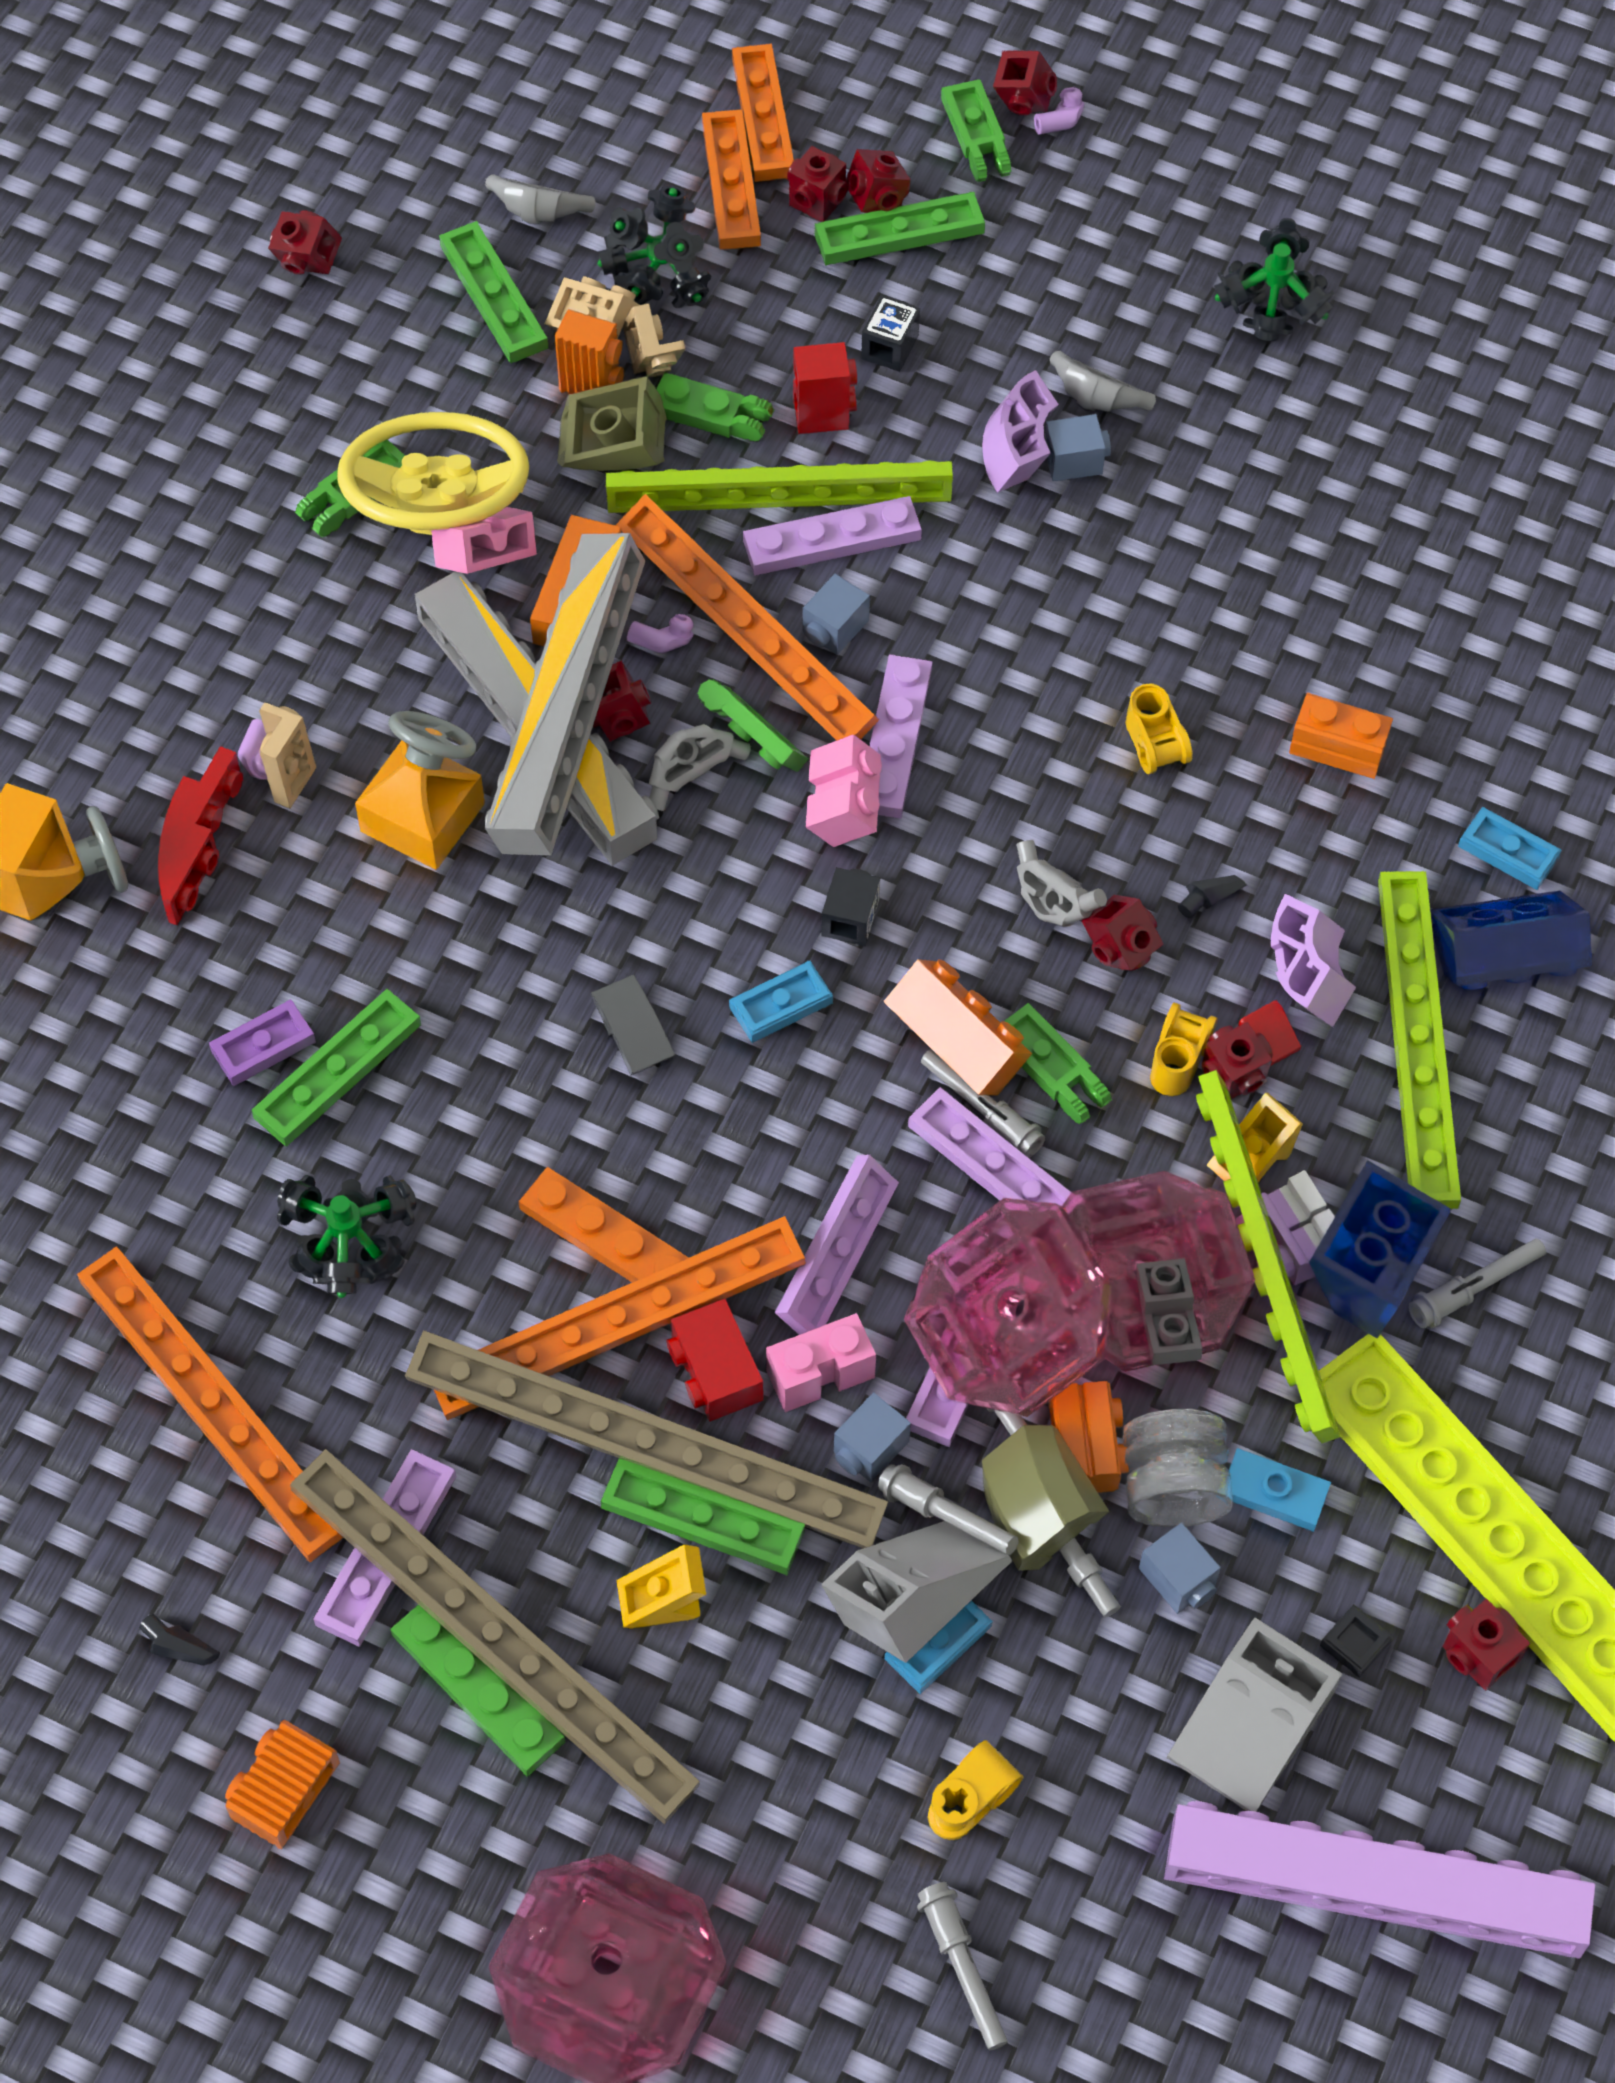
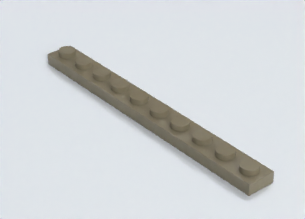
[405,1330,888,1549]
[290,1449,700,1824]

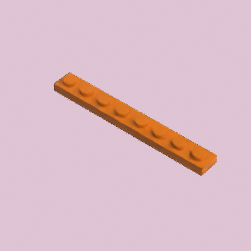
[616,494,879,741]
[434,1216,806,1421]
[77,1246,344,1563]

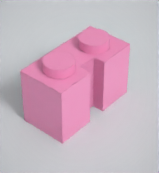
[431,507,537,574]
[806,734,882,847]
[766,1313,876,1413]

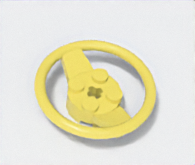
[337,412,529,535]

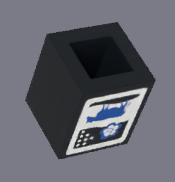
[861,295,920,372]
[821,867,880,947]

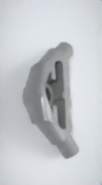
[486,175,595,224]
[1050,351,1156,412]
[649,724,751,811]
[1016,840,1107,927]

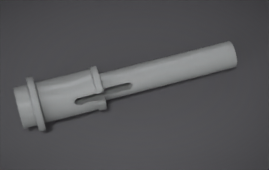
[921,1049,1045,1158]
[1409,1238,1546,1328]
[878,1464,1018,1555]
[917,1882,1008,2051]

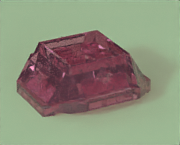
[1039,1171,1256,1372]
[904,1198,1111,1417]
[488,1853,727,2083]

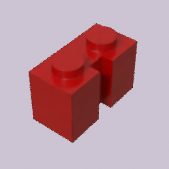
[793,342,857,434]
[666,1299,764,1422]

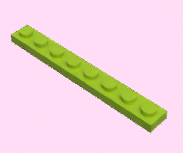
[606,460,953,513]
[1378,871,1461,1209]
[1196,1070,1340,1443]

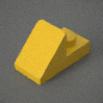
[1207,1093,1303,1182]
[617,1544,706,1629]

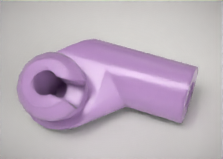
[1034,87,1084,134]
[627,614,694,653]
[238,719,267,780]

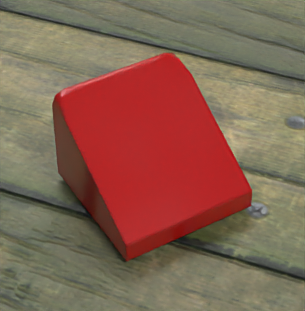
[1238,1000,1301,1066]

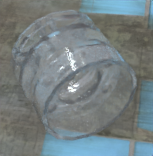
[1122,1409,1233,1527]

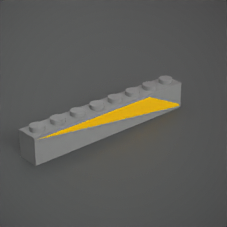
[485,533,645,855]
[415,571,659,866]

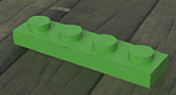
[815,192,985,266]
[439,221,548,364]
[251,989,421,1147]
[600,1458,805,1575]
[390,1605,565,1777]

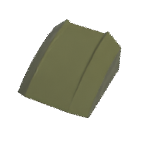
[557,376,667,471]
[982,1425,1110,1570]

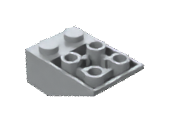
[821,1521,1012,1663]
[1167,1617,1342,1812]

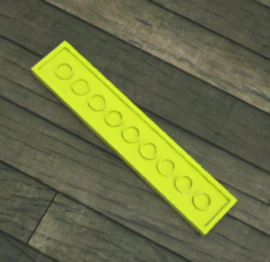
[1319,1328,1615,1742]

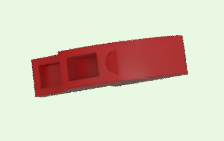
[158,746,243,925]

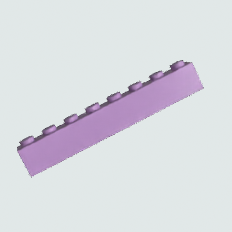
[1164,1801,1595,1959]

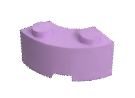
[982,370,1059,493]
[1271,894,1356,1027]

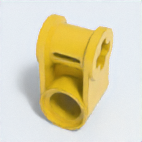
[1125,684,1192,774]
[1150,1002,1218,1096]
[928,1740,1024,1840]

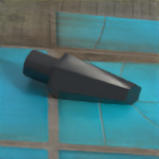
[1178,875,1247,918]
[139,1614,220,1666]

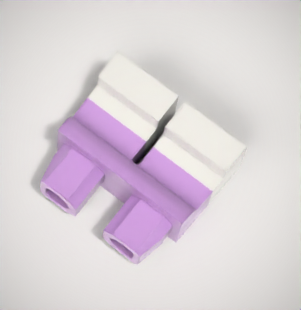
[1234,1170,1352,1285]

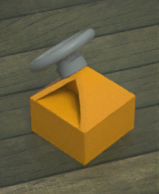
[355,711,485,870]
[0,783,129,921]

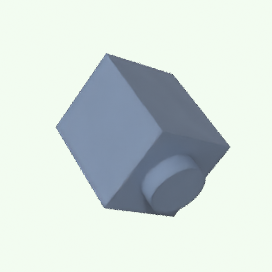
[1044,414,1111,482]
[803,574,870,655]
[834,1392,911,1483]
[1139,1522,1221,1614]

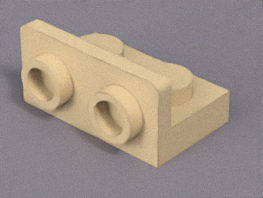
[545,276,639,339]
[623,303,685,377]
[259,703,317,808]

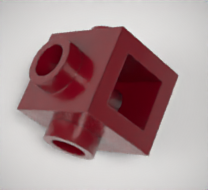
[993,50,1057,115]
[787,146,848,222]
[846,149,911,213]
[268,210,342,275]
[593,660,652,741]
[1081,894,1164,971]
[1202,1022,1273,1099]
[1443,1598,1530,1691]

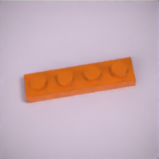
[732,44,794,182]
[702,109,761,250]
[519,1167,689,1282]

